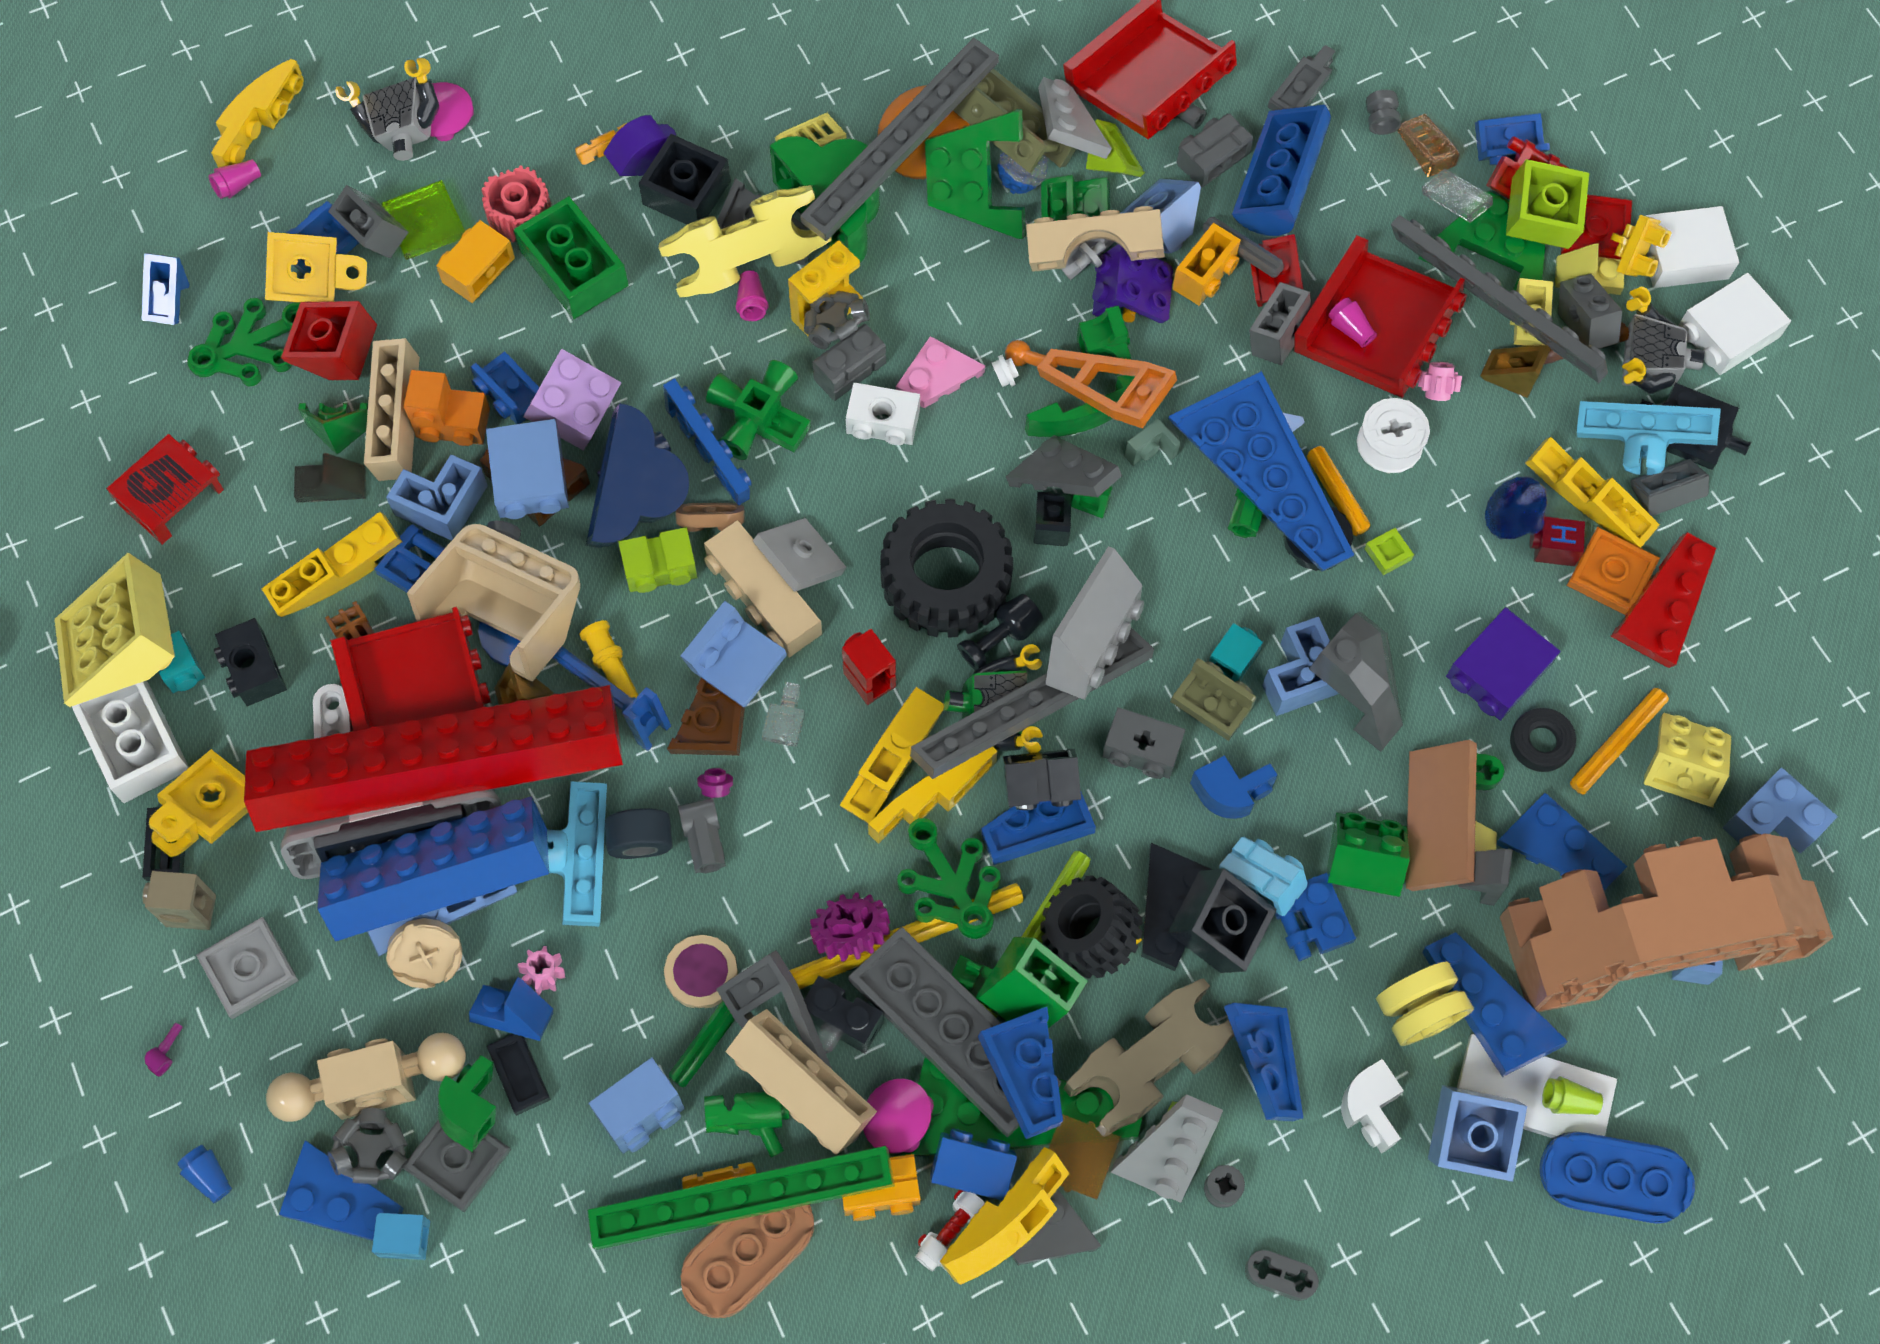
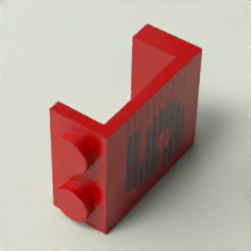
[106,434,224,545]

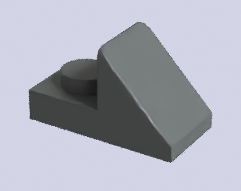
[1458,849,1513,906]

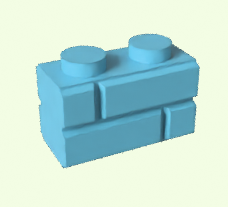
[1219,837,1308,916]

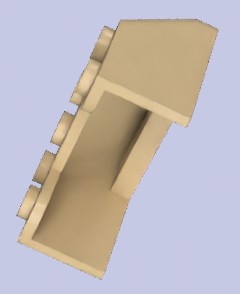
[407,524,580,682]

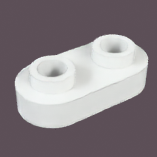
[313,684,353,738]

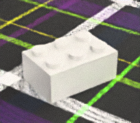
[72,681,189,803]

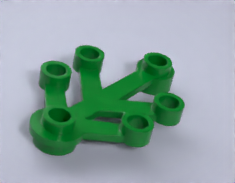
[187,298,300,386]
[897,818,1001,939]

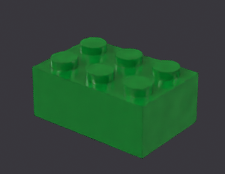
[514,196,629,320]

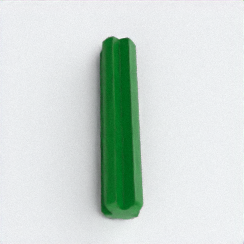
[668,1000,735,1088]

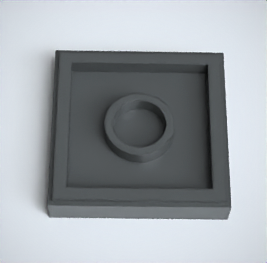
[402,1120,511,1212]

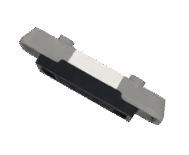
[280,789,502,879]

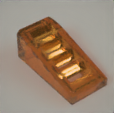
[1397,114,1460,178]

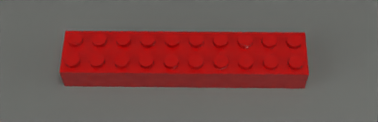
[244,685,623,832]

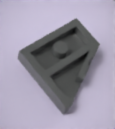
[1011,1189,1101,1266]

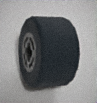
[605,808,672,859]

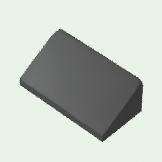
[1630,459,1709,516]

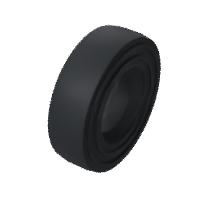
[1510,708,1576,772]

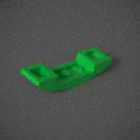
[1025,375,1135,437]

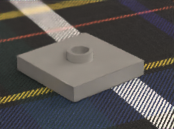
[753,518,847,592]
[196,917,299,1019]

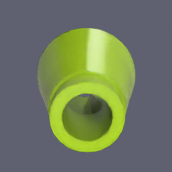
[1542,1076,1603,1115]

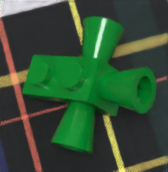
[706,360,811,460]

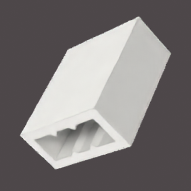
[1646,206,1739,288]
[1678,273,1791,375]

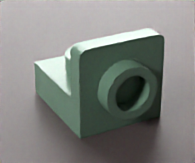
[1124,419,1180,466]

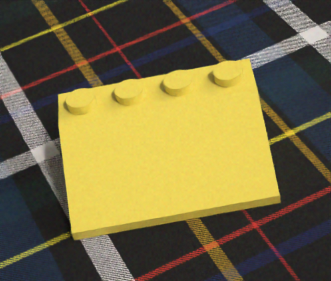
[55,553,175,707]

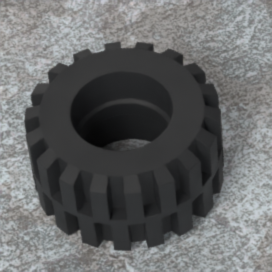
[1040,875,1143,978]

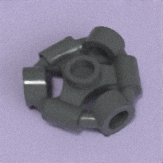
[804,291,870,349]
[328,1108,408,1185]

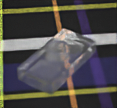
[1422,169,1493,223]

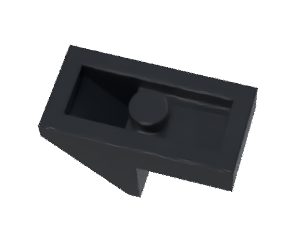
[1034,491,1071,546]

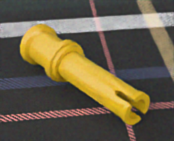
[579,620,638,698]

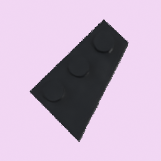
[1141,843,1213,971]

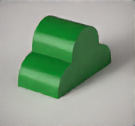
[770,136,880,263]

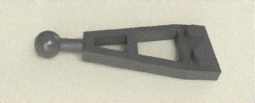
[716,950,860,1144]

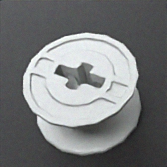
[1356,398,1430,473]

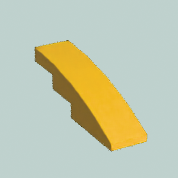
[1525,437,1660,548]
[868,746,997,843]

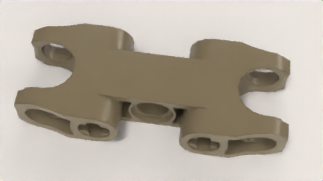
[1064,978,1235,1137]

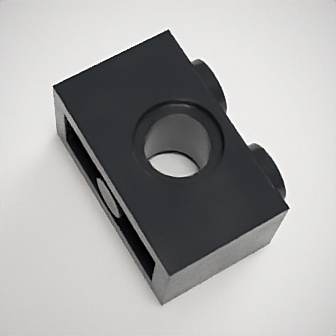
[214,618,287,707]

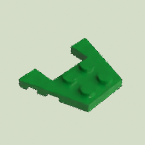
[925,109,1026,239]
[1418,191,1545,291]

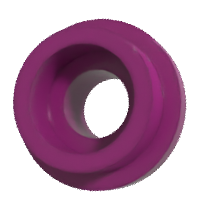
[697,768,733,798]

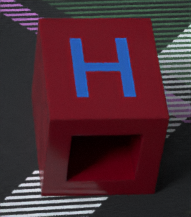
[1529,516,1585,567]

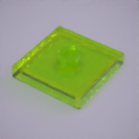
[381,180,465,260]

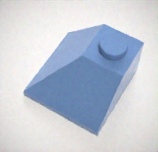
[1120,179,1201,254]

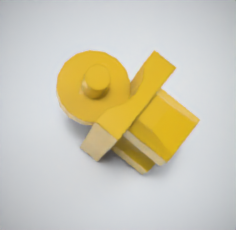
[1611,215,1672,277]

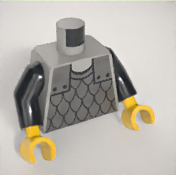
[335,58,439,161]
[1622,287,1704,394]

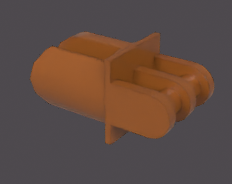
[325,601,375,640]

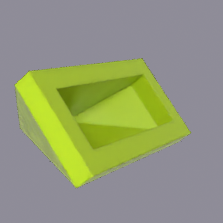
[1086,119,1145,177]

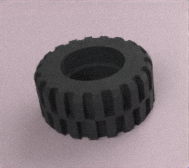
[880,499,1013,638]

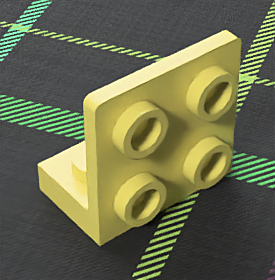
[1643,713,1731,808]

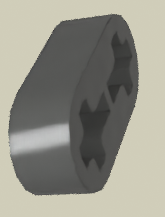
[1245,1250,1319,1301]

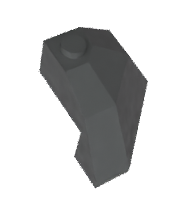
[1309,612,1403,752]

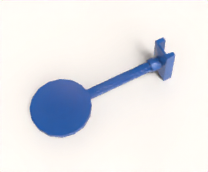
[478,621,671,751]

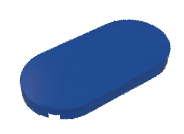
[1540,1132,1695,1223]

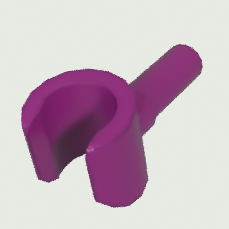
[144,1023,183,1077]

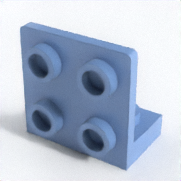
[681,601,787,707]

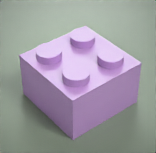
[524,349,621,450]

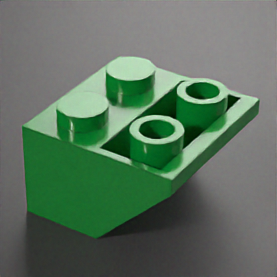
[1327,812,1410,897]
[975,937,1088,1028]

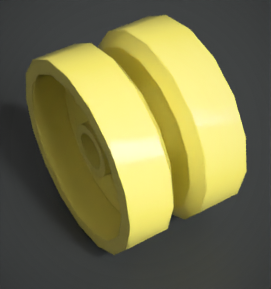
[1376,961,1474,1046]

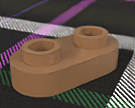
[675,503,745,532]

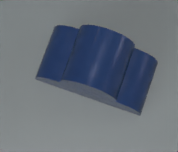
[586,403,689,548]

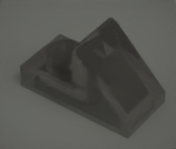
[294,453,366,503]

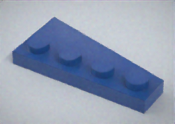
[663,378,752,506]

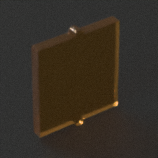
[1048,1114,1120,1200]

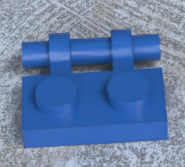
[1275,873,1356,961]

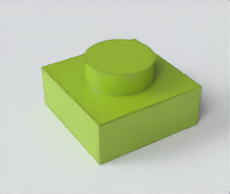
[1364,528,1414,576]

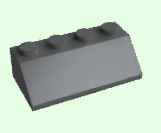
[1046,546,1145,700]

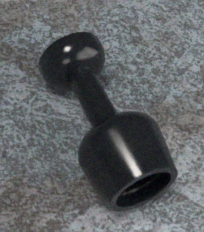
[957,594,1044,670]

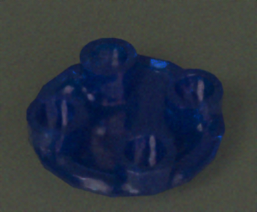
[1485,477,1548,539]

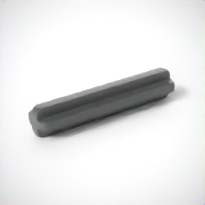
[1202,217,1284,277]

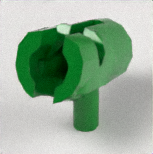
[704,1091,789,1158]

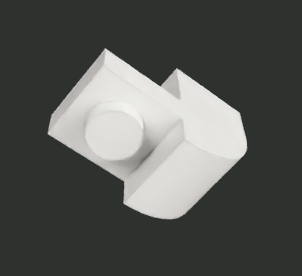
[1341,1059,1404,1154]

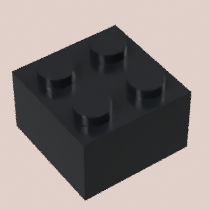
[639,134,731,225]
[1168,868,1277,973]

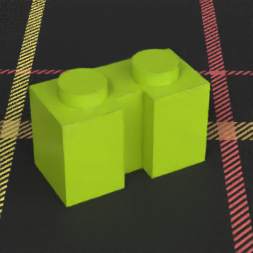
[618,527,698,593]

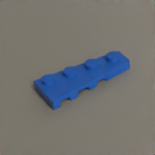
[1422,932,1568,1077]

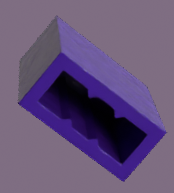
[1446,607,1561,721]

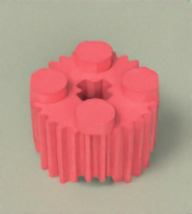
[482,165,551,243]

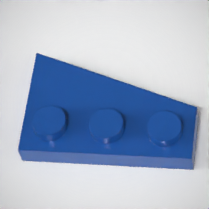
[981,792,1096,865]
[1224,1003,1303,1121]
[279,1140,404,1241]

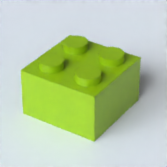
[1506,159,1589,249]

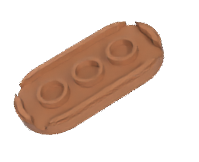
[681,1205,814,1318]

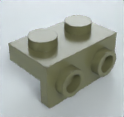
[1170,658,1256,741]

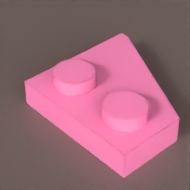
[896,336,985,408]

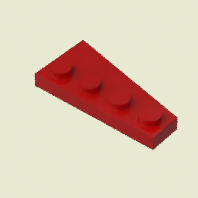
[1610,532,1716,668]

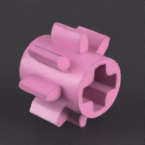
[1418,362,1462,401]
[518,946,565,995]

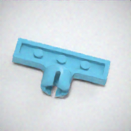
[1577,401,1721,475]
[547,781,607,927]

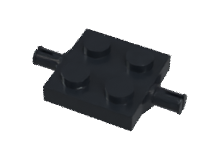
[1640,382,1751,470]

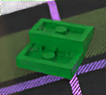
[1041,175,1110,221]

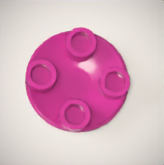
[430,82,474,141]
[863,1079,934,1153]

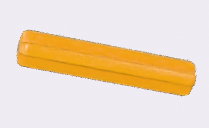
[1307,446,1370,536]

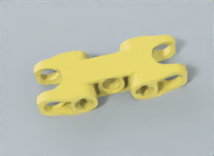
[659,185,832,297]

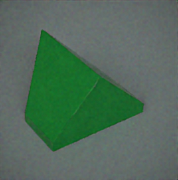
[298,403,368,455]

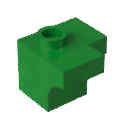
[1077,306,1131,376]

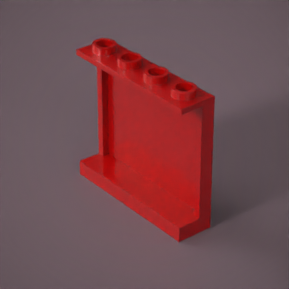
[1063,0,1237,140]
[1294,235,1467,398]
[330,607,491,731]

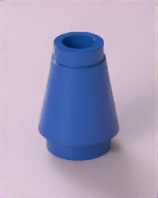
[177,1145,232,1204]

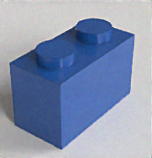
[930,1129,1017,1200]

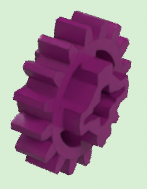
[810,893,890,961]

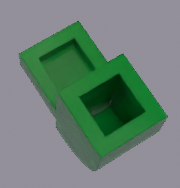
[438,1055,496,1152]

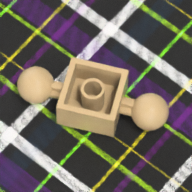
[266,1033,466,1122]

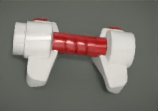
[915,1190,985,1272]

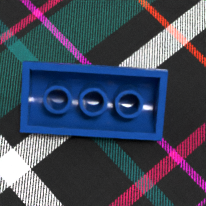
[1232,104,1331,236]

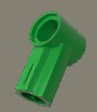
[1228,488,1263,538]

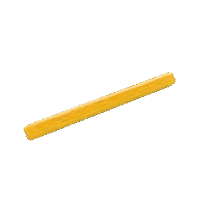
[789,883,1024,989]

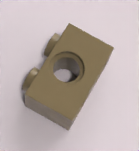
[143,871,216,930]

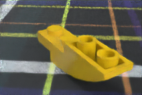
[211,59,304,168]
[261,512,402,617]
[840,687,944,823]
[940,1147,1070,1285]

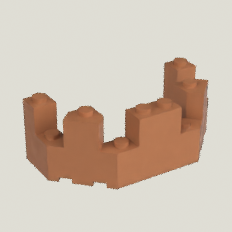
[1500,833,1833,1012]

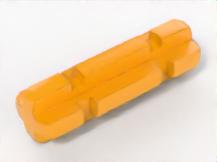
[575,123,627,165]
[682,1162,756,1189]

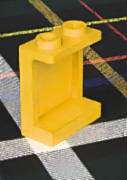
[788,241,863,336]

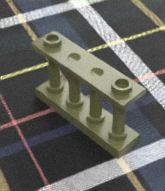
[953,68,1076,173]

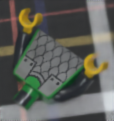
[944,644,1043,753]

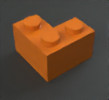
[404,370,490,446]

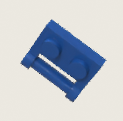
[375,525,445,593]

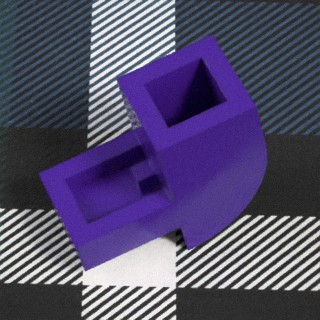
[603,115,676,176]

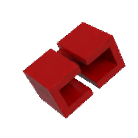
[842,629,896,706]

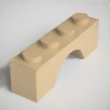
[1026,206,1165,272]

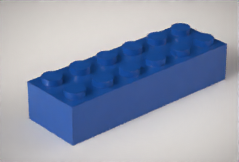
[317,796,549,942]

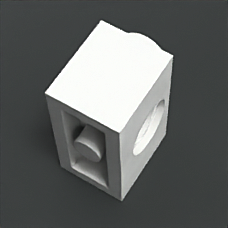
[846,383,920,445]

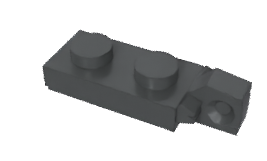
[1268,45,1335,111]

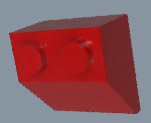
[281,301,377,380]

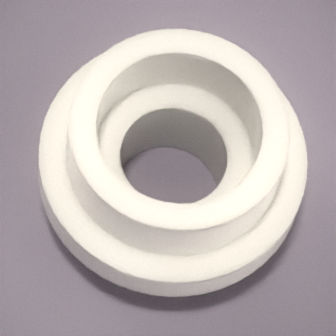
[992,355,1019,387]

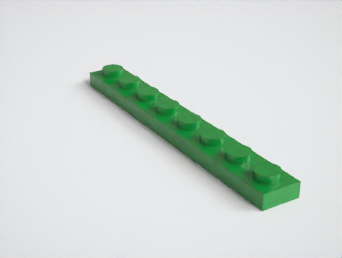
[587,1146,895,1250]

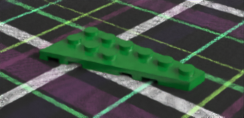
[900,1057,1143,1156]

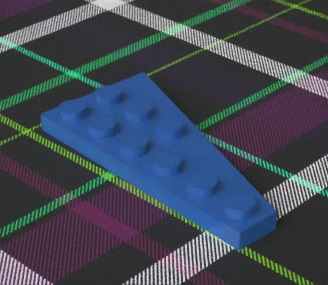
[1168,371,1354,572]

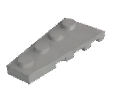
[1111,1094,1223,1203]

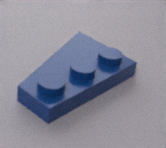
[1496,793,1627,890]
[978,1007,1063,1139]

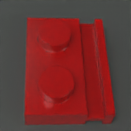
[1250,234,1304,307]

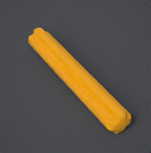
[1570,688,1669,795]

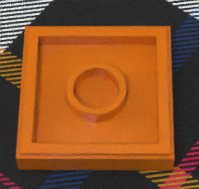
[1566,527,1660,615]

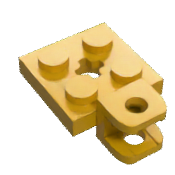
[265,232,367,303]
[149,749,248,857]

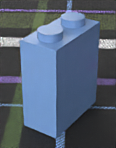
[486,419,569,519]

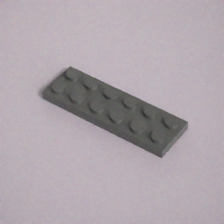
[849,927,1061,1138]

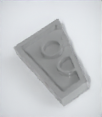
[1038,77,1112,159]

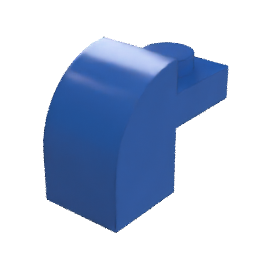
[1190,755,1278,819]

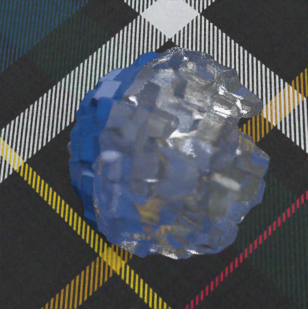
[997,152,1048,194]

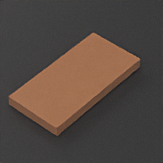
[1406,740,1477,891]

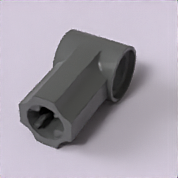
[678,798,726,874]

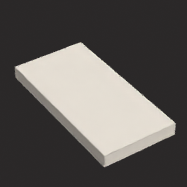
[1457,1034,1617,1139]

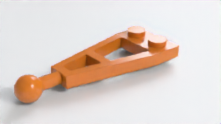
[1005,340,1177,429]

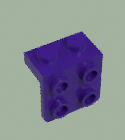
[1092,244,1173,323]

